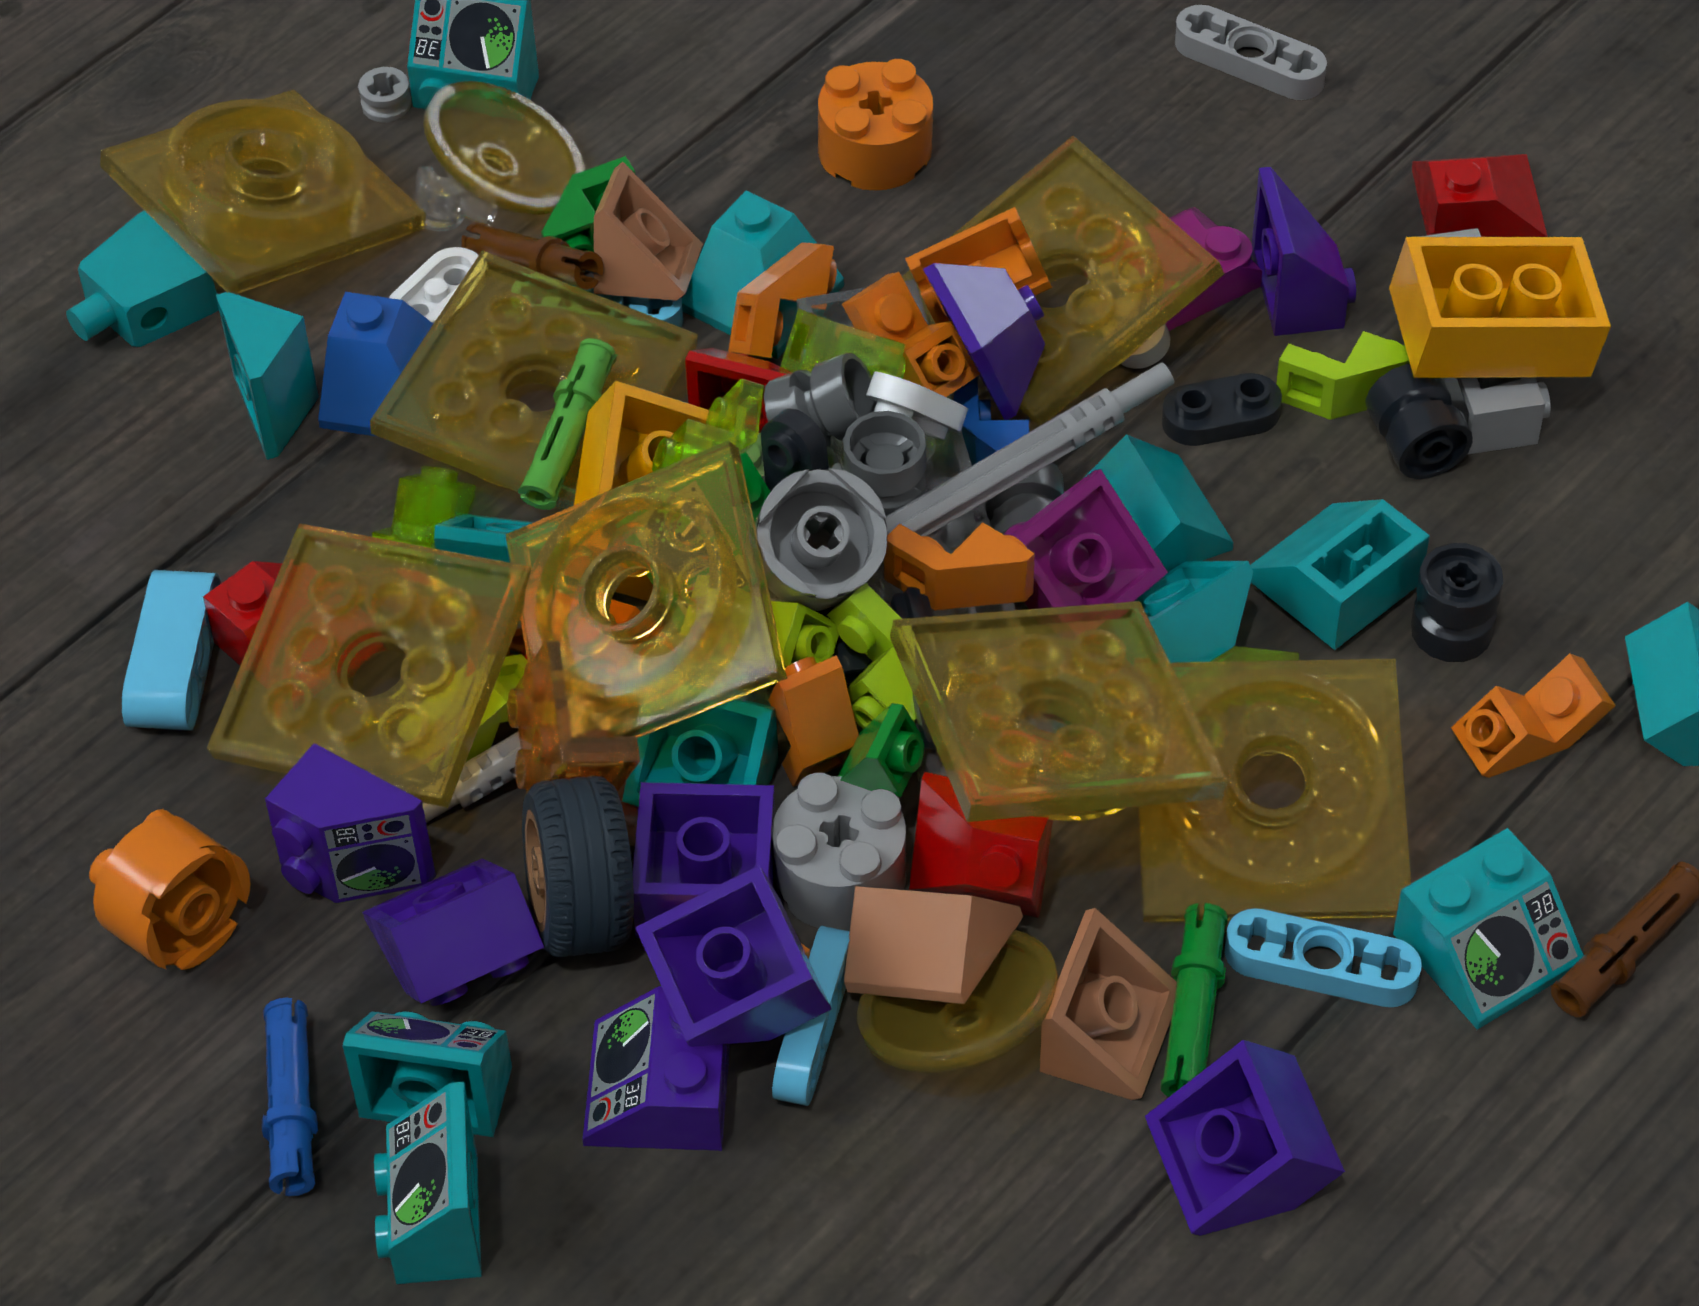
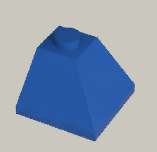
[318,292,468,446]

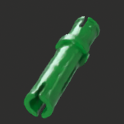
[1160,903,1228,1097]

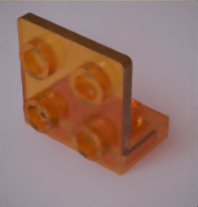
[507,640,640,793]

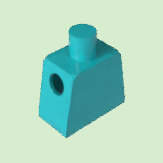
[66,210,219,347]

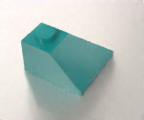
[682,190,844,359]
[1095,561,1253,695]

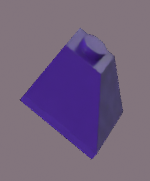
[1252,167,1356,336]
[923,263,1045,420]

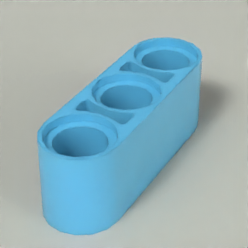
[122,570,221,730]

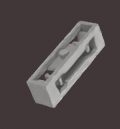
[1419,228,1551,454]

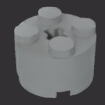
[750,468,887,611]
[772,773,906,931]

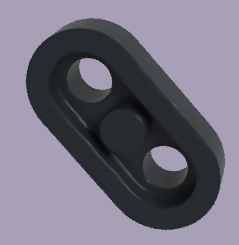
[1162,373,1282,446]
[761,409,829,492]

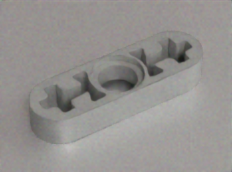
[1175,5,1327,100]

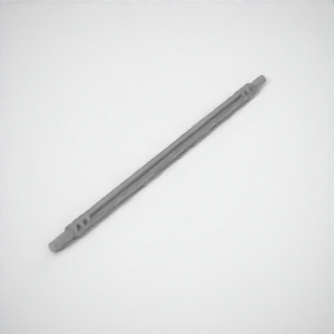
[418,362,1175,823]

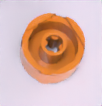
[818,59,933,190]
[89,809,251,970]

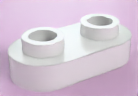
[389,247,486,331]
[866,371,968,440]

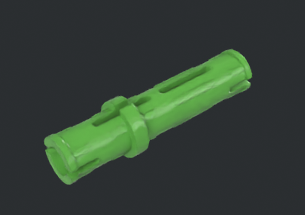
[518,338,617,510]

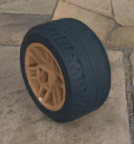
[522,776,634,957]

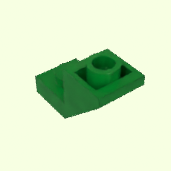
[541,156,636,252]
[839,703,925,797]

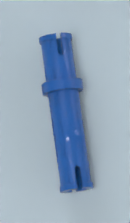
[262,998,318,1196]

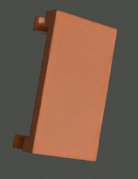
[905,207,1052,324]

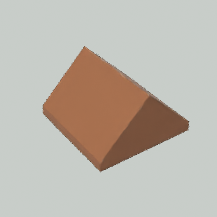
[594,162,703,301]
[844,886,1023,1004]
[1040,908,1177,1100]

